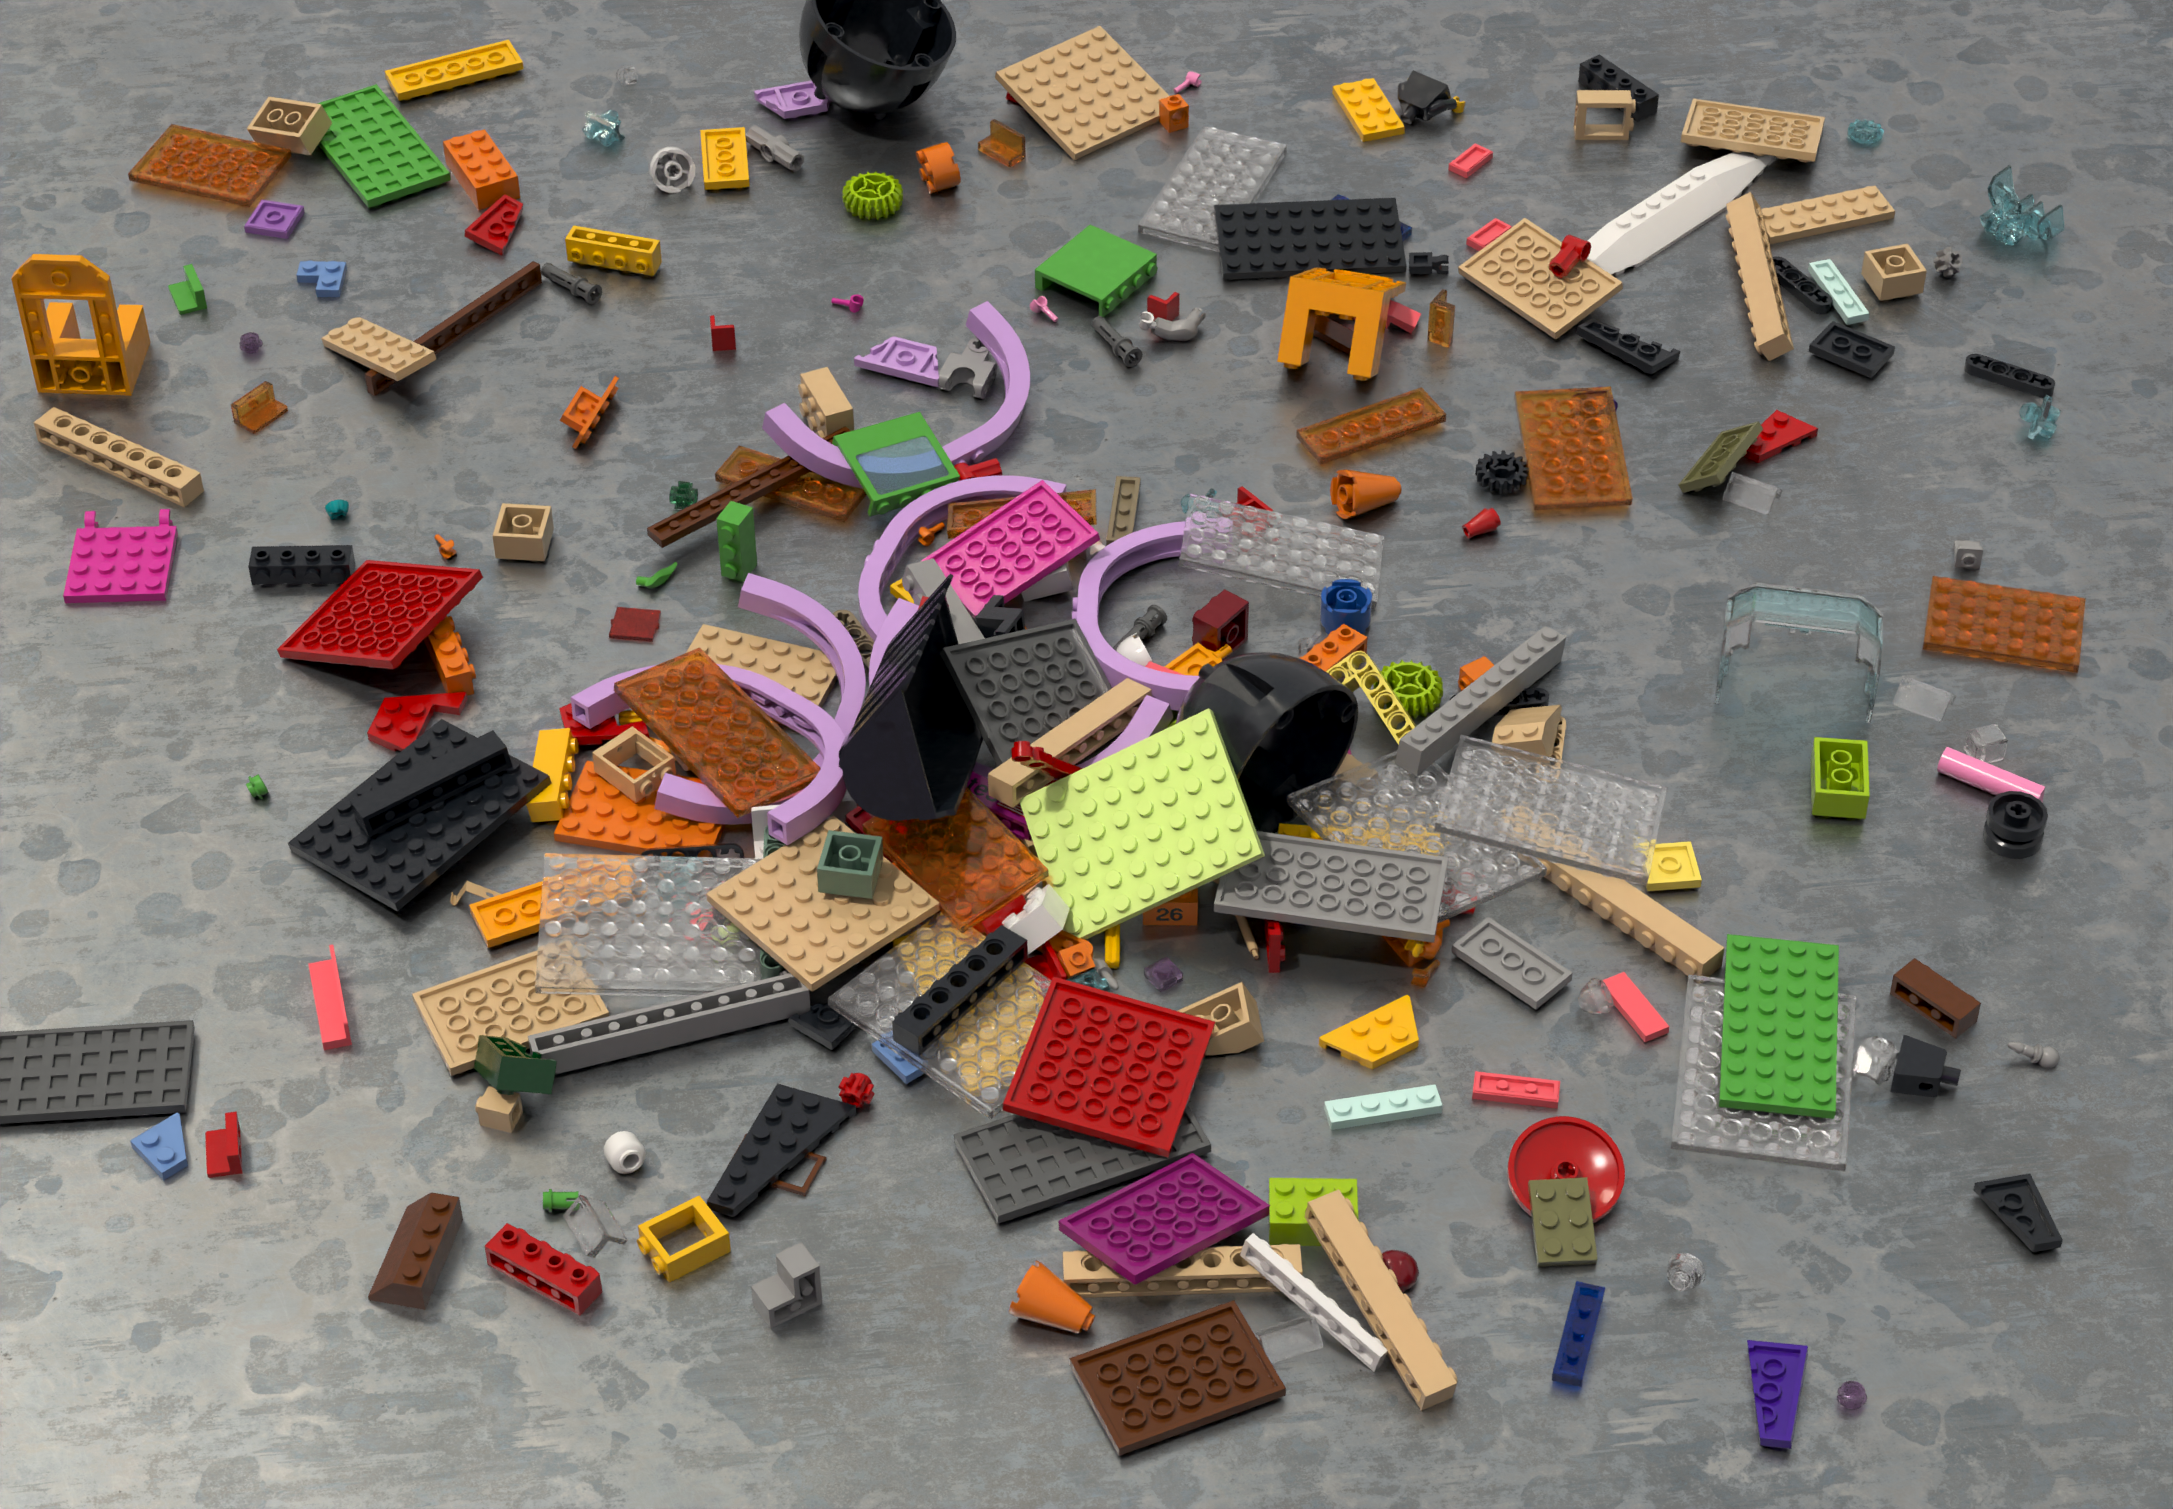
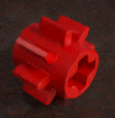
[838,1073,875,1108]

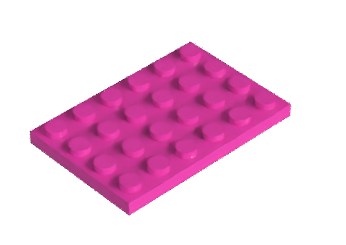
[921,480,1100,619]

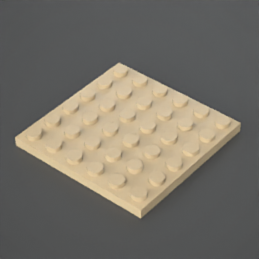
[995,26,1169,160]
[706,815,940,992]

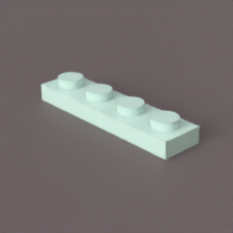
[1808,259,1869,325]
[1324,1084,1443,1130]

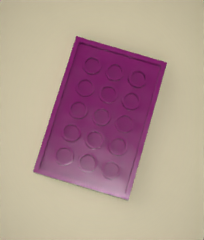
[1059,1153,1270,1285]

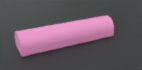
[1937,747,2045,803]

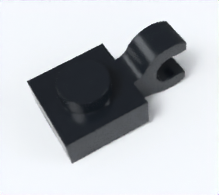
[1409,252,1449,275]

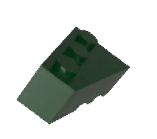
[474,1035,557,1095]

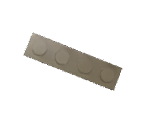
[1106,476,1141,546]

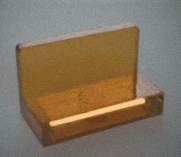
[978,119,1026,167]
[1427,289,1455,348]
[231,381,288,434]

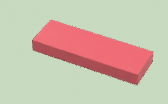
[1600,972,1670,1042]
[1472,1071,1560,1109]

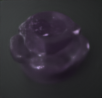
[239,332,263,354]
[1837,1381,1867,1410]

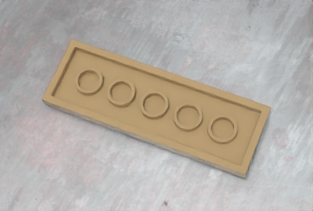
[1761,186,1895,245]
[321,317,437,381]

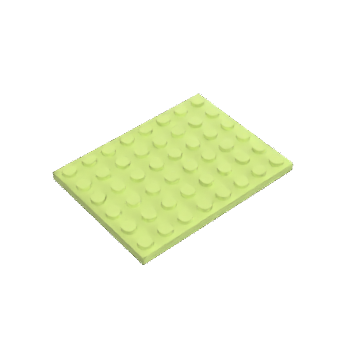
[1020,708,1265,942]

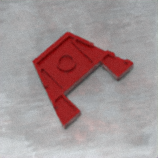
[367,692,467,752]
[559,703,650,745]

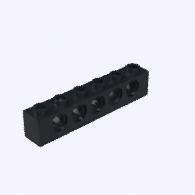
[892,925,1028,1056]

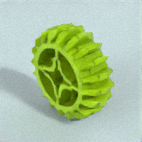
[842,171,903,220]
[1373,659,1444,720]

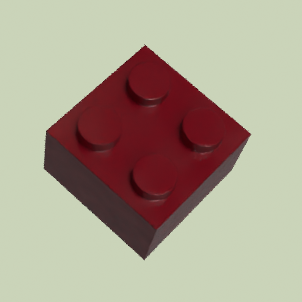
[1192,589,1249,661]

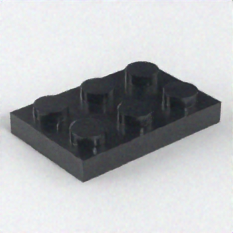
[1809,321,1895,378]

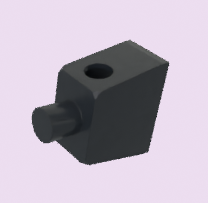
[1890,1035,1961,1097]

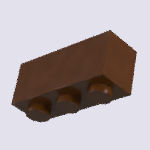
[1890,958,1981,1039]

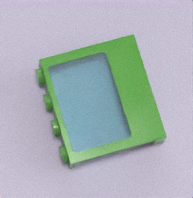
[832,412,960,517]

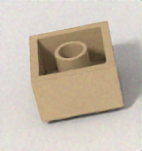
[1861,244,1927,301]
[493,503,554,561]

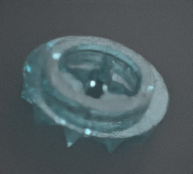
[1847,119,1884,144]

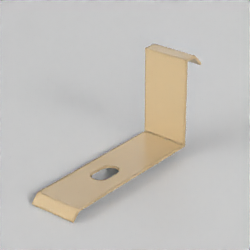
[450,881,501,906]

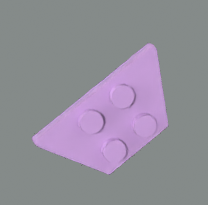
[754,81,831,119]
[854,336,939,387]

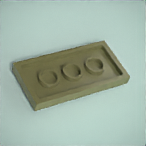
[1678,421,1763,493]

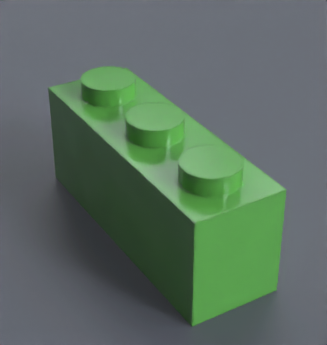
[716,501,757,582]

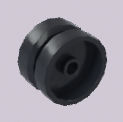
[1983,791,2048,859]

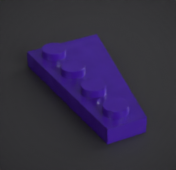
[1747,1340,1808,1449]

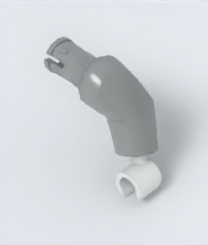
[1139,307,1206,341]

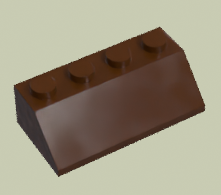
[368,1192,463,1310]

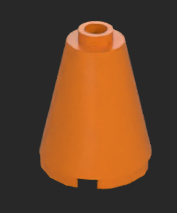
[1330,469,1402,519]
[1008,1260,1096,1334]

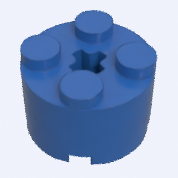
[1320,579,1372,635]

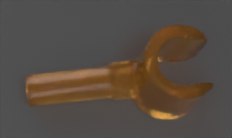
[1411,960,1440,987]

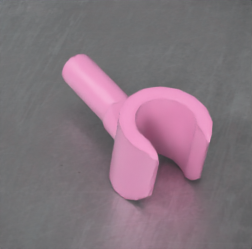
[1174,71,1202,94]
[1030,296,1058,322]

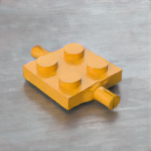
[1164,642,1233,676]

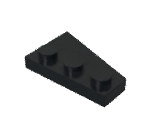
[1973,1173,2063,1252]

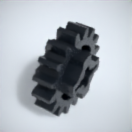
[1475,450,1529,493]

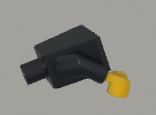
[1397,70,1466,124]

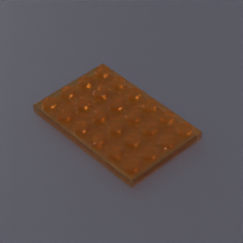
[128,124,292,207]
[1514,386,1632,510]
[1923,576,2086,673]
[862,787,1049,934]

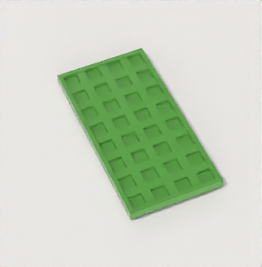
[317,84,451,208]
[1719,934,1839,1119]

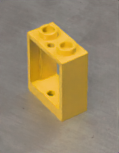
[637,1195,731,1283]

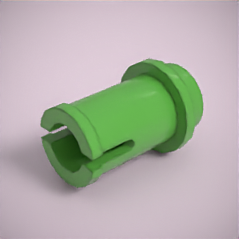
[543,1189,579,1212]

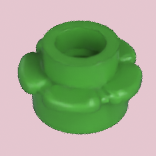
[246,774,269,799]

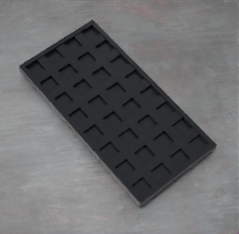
[1214,198,1407,280]

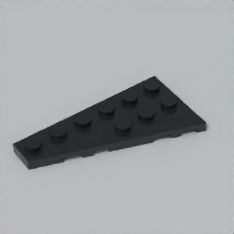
[707,1083,856,1217]

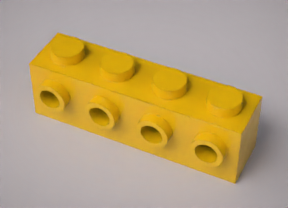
[565,225,662,276]
[526,728,579,822]

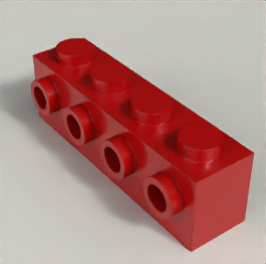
[484,1223,602,1316]

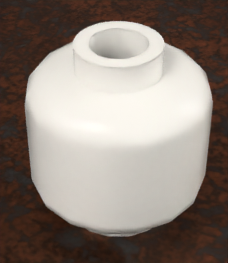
[604,1131,646,1174]

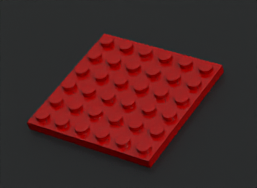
[277,560,483,669]
[1002,976,1215,1158]

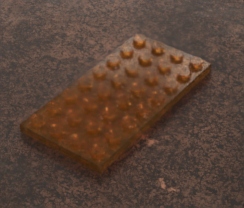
[613,647,821,818]

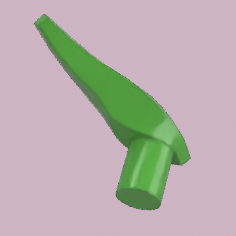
[636,562,678,589]

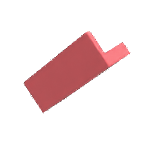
[308,944,352,1050]

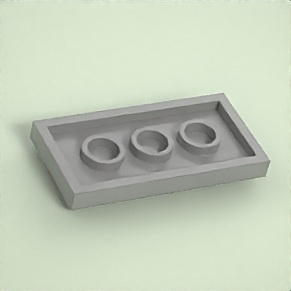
[1451,917,1573,1009]

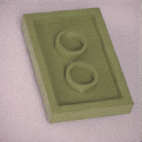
[1528,1177,1598,1267]

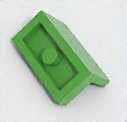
[168,264,207,315]

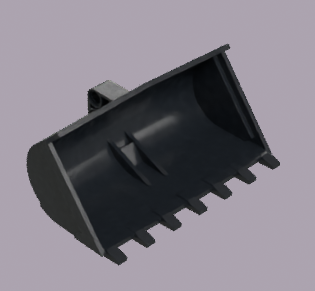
[839,573,983,821]

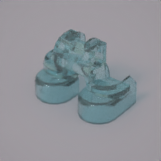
[1980,165,2064,246]

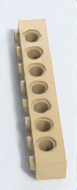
[34,407,204,508]
[1063,1244,1303,1298]

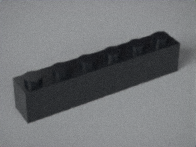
[350,730,513,837]

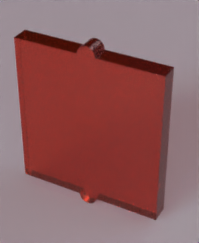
[609,607,661,642]

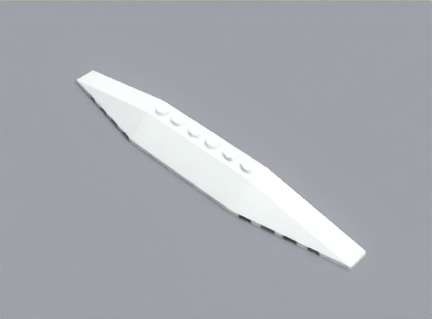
[1587,151,1776,276]

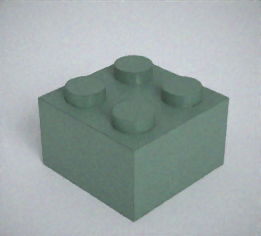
[817,830,883,899]

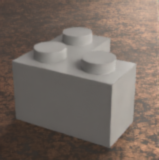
[751,1242,822,1329]

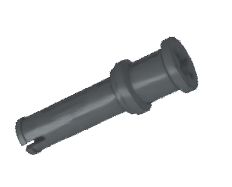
[541,263,602,304]
[1092,316,1143,367]
[1113,605,1167,651]

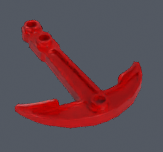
[1011,741,1083,788]

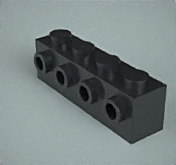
[1578,54,1659,122]
[248,545,355,585]

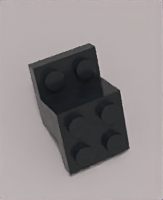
[974,595,1025,638]

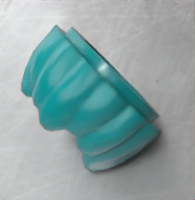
[325,499,349,520]

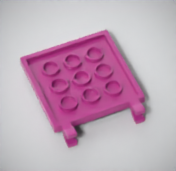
[63,509,178,603]

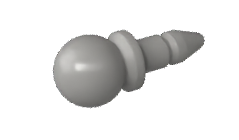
[1089,959,1119,990]
[2007,1042,2060,1068]

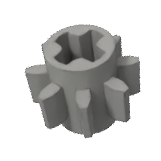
[1933,246,1963,277]

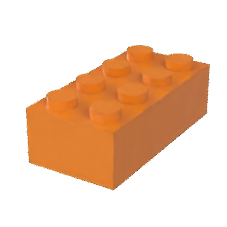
[443,129,520,211]

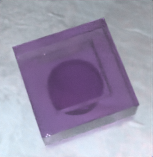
[1144,957,1183,992]

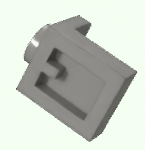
[1953,540,1983,569]

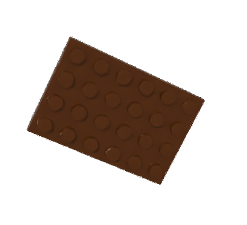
[1069,1300,1286,1456]

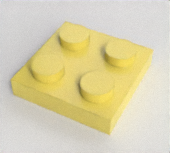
[1637,841,1702,891]

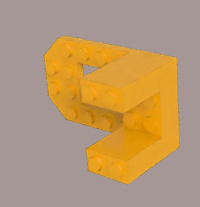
[11,254,150,396]
[1277,268,1406,381]

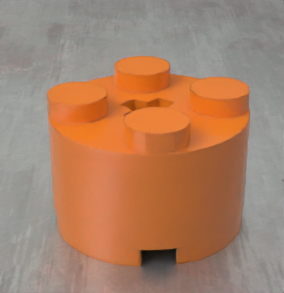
[916,142,961,194]

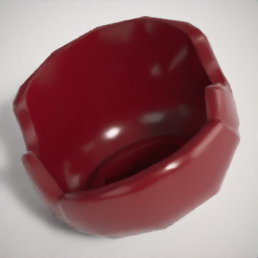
[1382,1250,1419,1293]

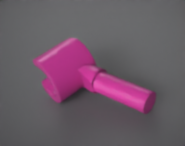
[831,294,864,313]

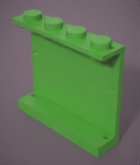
[1035,225,1158,317]

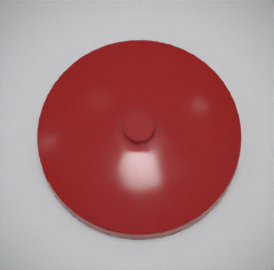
[1507,1116,1625,1223]

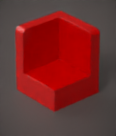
[1147,292,1180,321]
[710,315,736,351]

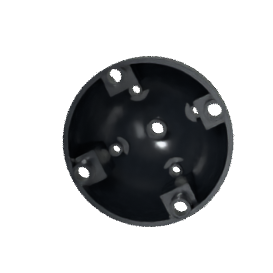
[799,0,956,120]
[1176,652,1358,833]

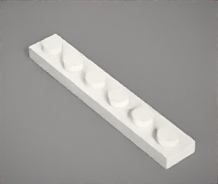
[1240,1233,1388,1372]

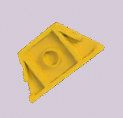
[1319,994,1419,1070]

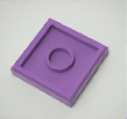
[244,200,305,239]

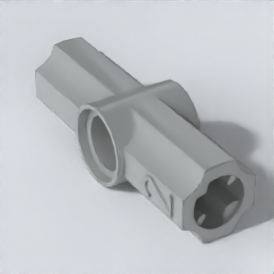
[746,125,804,172]

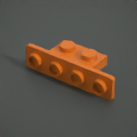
[559,376,619,449]

